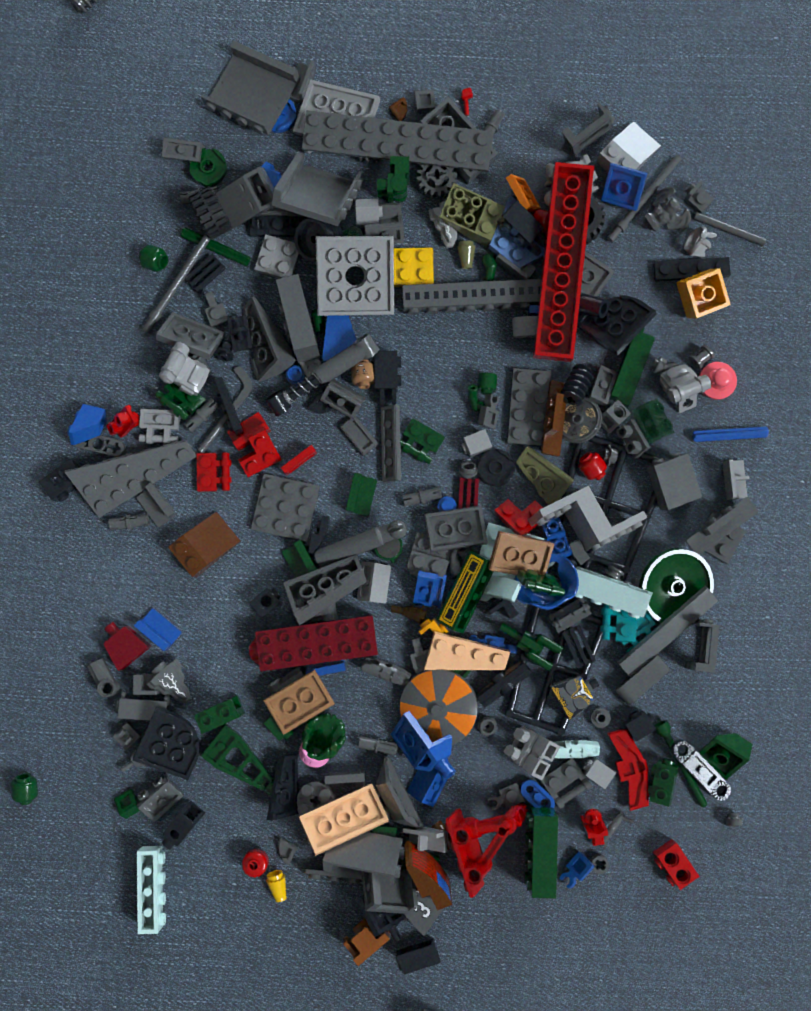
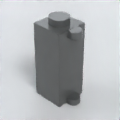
[116,692,171,721]

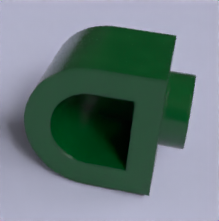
[477,373,497,395]

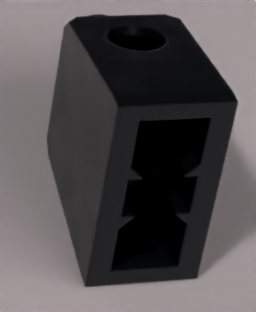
[162,801,205,849]

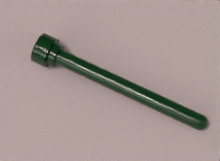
[654,720,707,808]

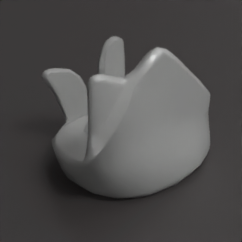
[684,226,717,258]

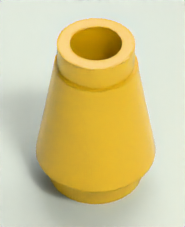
[266,870,287,902]

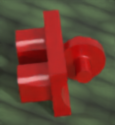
[106,405,140,438]
[580,809,608,846]

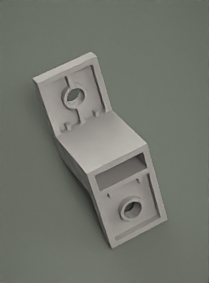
[528,486,647,551]

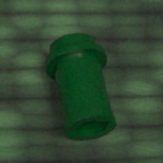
[311,309,326,333]

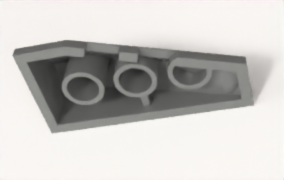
[243,297,296,382]

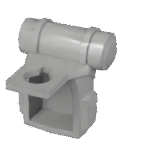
[158,342,210,396]
[660,364,711,413]

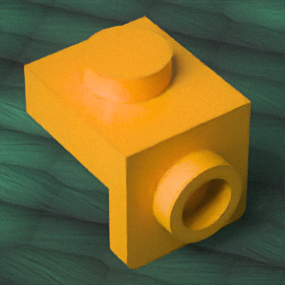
[419,618,449,635]

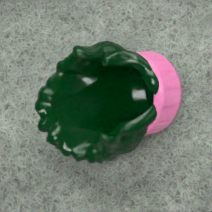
[299,713,346,768]

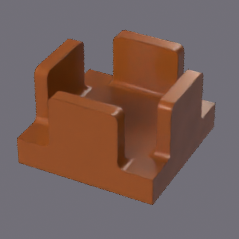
[343,918,390,966]

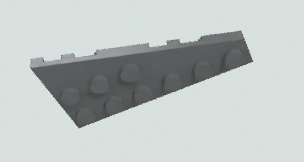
[65,439,197,518]

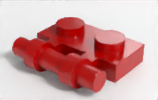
[197,452,232,492]

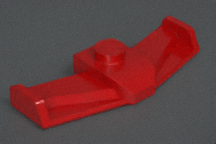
[607,729,649,811]

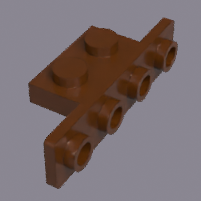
[541,380,566,457]

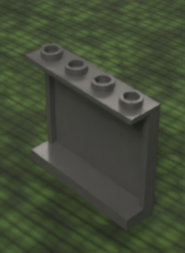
[272,152,363,226]

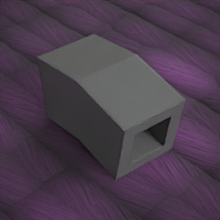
[569,540,590,566]

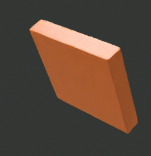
[506,174,541,213]

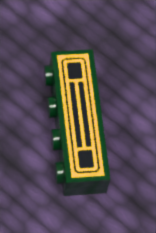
[436,551,494,633]

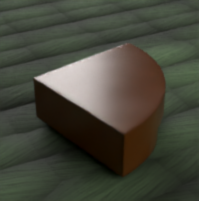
[389,97,407,121]

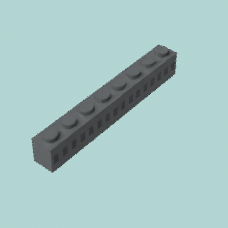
[402,279,541,315]

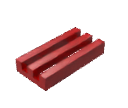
[281,445,317,475]

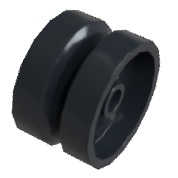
[294,218,343,261]

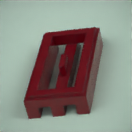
[458,478,479,509]

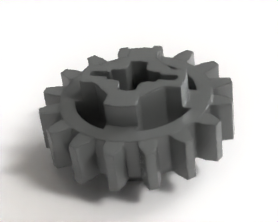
[417,164,457,199]

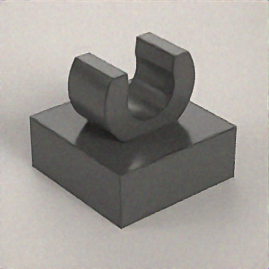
[113,722,142,750]

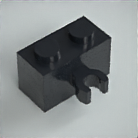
[39,459,80,502]

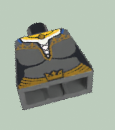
[549,675,600,720]

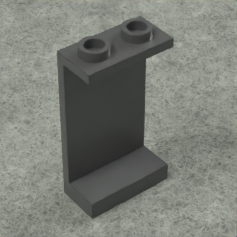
[323,832,405,885]

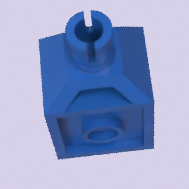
[390,711,456,781]

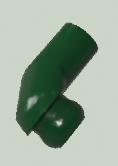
[482,253,497,281]
[468,385,484,412]

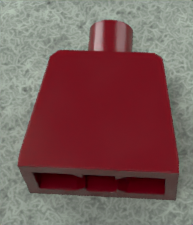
[103,622,152,671]

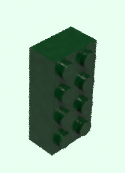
[524,806,558,899]

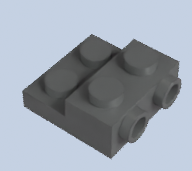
[407,532,452,577]

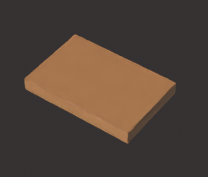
[488,531,554,575]
[263,670,335,735]

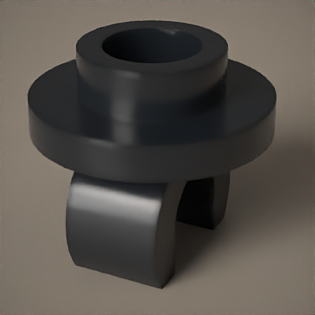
[215,341,234,362]

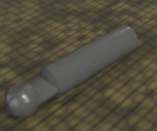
[315,520,407,568]

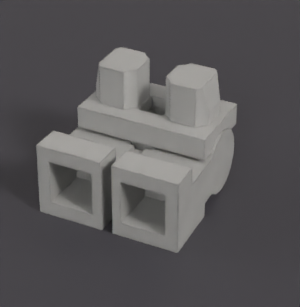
[504,726,560,780]

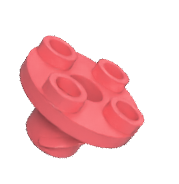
[699,362,737,400]

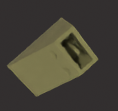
[439,183,505,247]

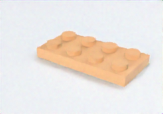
[299,784,389,856]

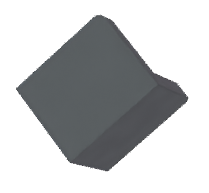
[133,674,161,695]

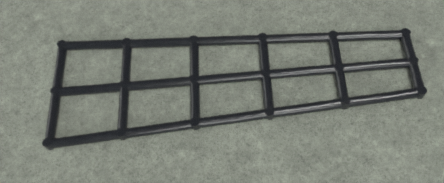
[505,436,665,735]

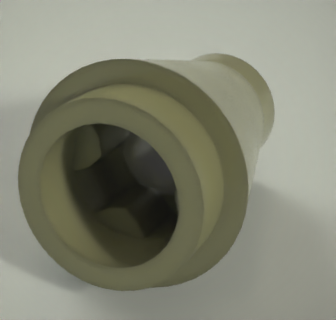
[457,241,476,269]

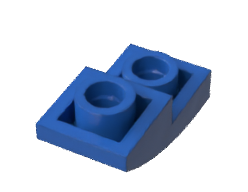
[541,517,572,558]

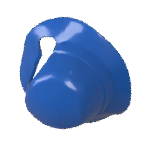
[514,553,579,610]

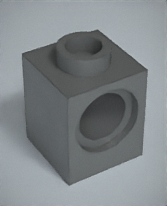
[601,400,631,434]

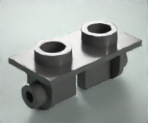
[548,598,592,633]

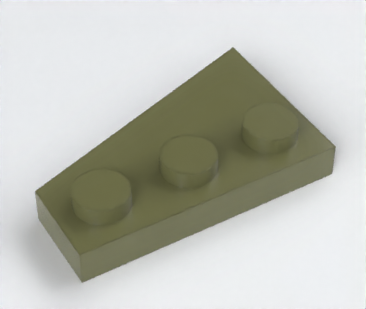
[516,446,574,506]

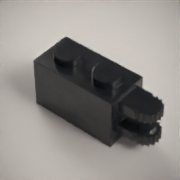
[497,201,545,256]
[374,350,401,405]

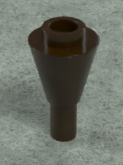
[391,605,427,624]

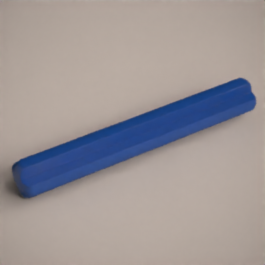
[692,426,769,442]

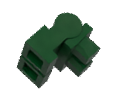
[377,156,409,203]

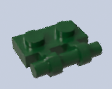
[155,383,206,420]
[400,418,445,464]
[517,569,565,597]

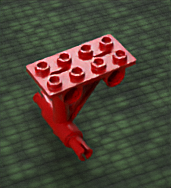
[445,803,528,898]

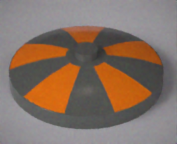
[400,670,478,745]

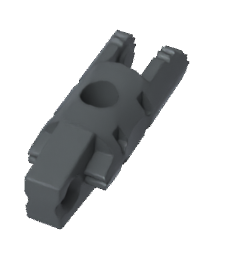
[361,657,411,686]

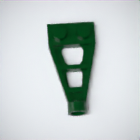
[201,724,274,796]

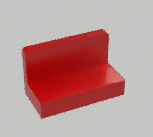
[227,412,271,451]

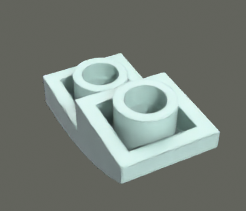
[484,576,522,602]

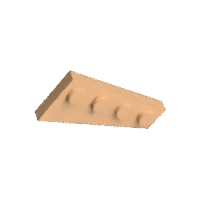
[424,631,510,670]

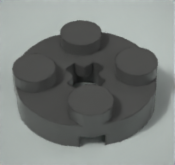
[297,781,336,816]

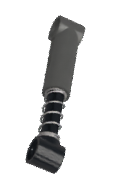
[265,333,379,417]

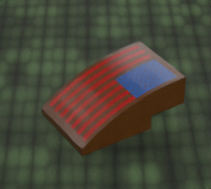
[405,841,452,911]

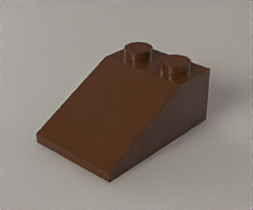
[168,512,241,578]

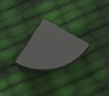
[278,837,298,865]

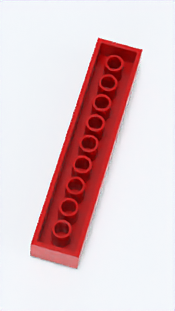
[533,162,594,362]

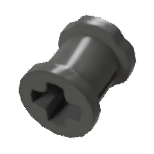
[689,344,715,370]

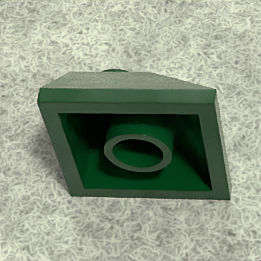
[698,733,753,780]

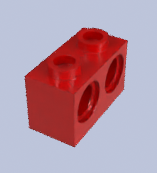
[653,839,700,890]

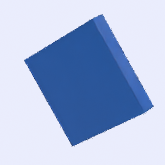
[601,163,648,211]

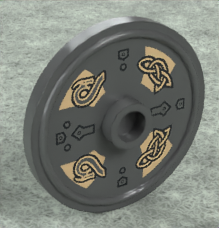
[562,397,602,443]

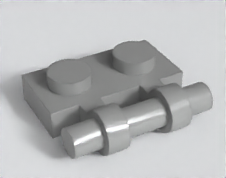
[139,409,180,445]

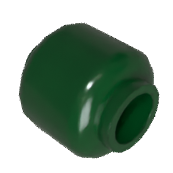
[139,245,168,272]
[10,773,38,805]

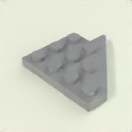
[293,80,381,154]

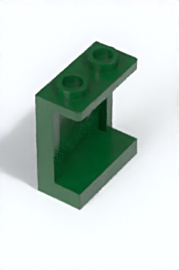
[194,695,245,734]

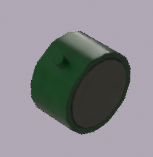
[374,538,403,564]

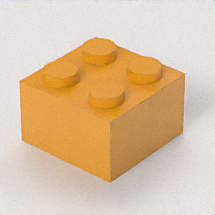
[676,268,731,318]

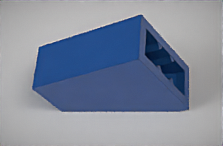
[322,315,356,362]

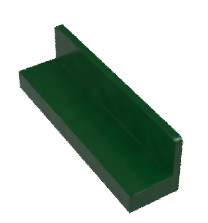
[609,328,655,406]

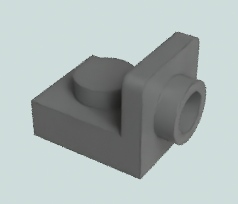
[684,181,714,213]

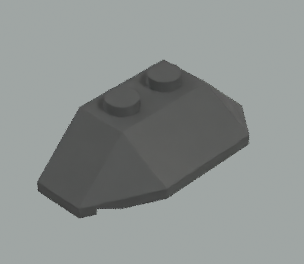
[375,754,424,829]

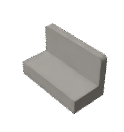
[357,562,391,603]

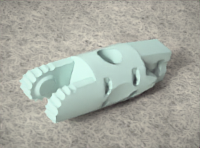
[554,740,600,758]

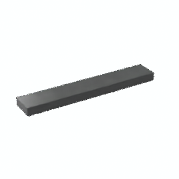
[617,586,718,677]

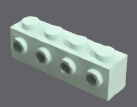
[575,566,653,619]
[137,846,166,934]

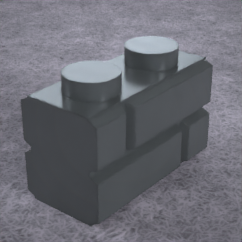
[320,379,366,419]

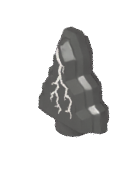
[146,658,191,704]

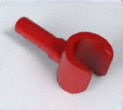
[461,87,473,116]

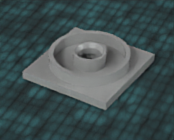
[316,236,394,316]

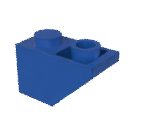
[67,404,107,445]

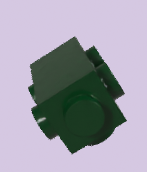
[648,758,679,807]

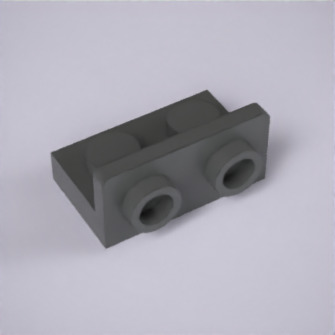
[137,773,184,822]

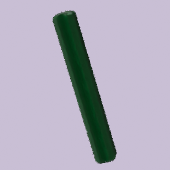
[181,227,251,266]

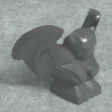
[645,187,691,232]

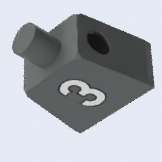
[405,887,444,936]

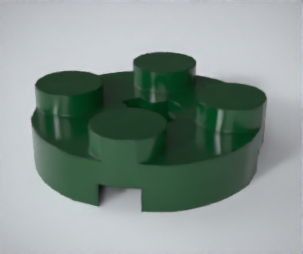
[189,148,228,187]

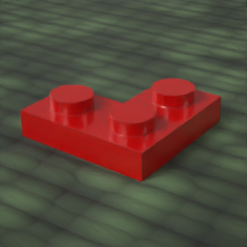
[238,427,282,477]
[494,499,543,536]

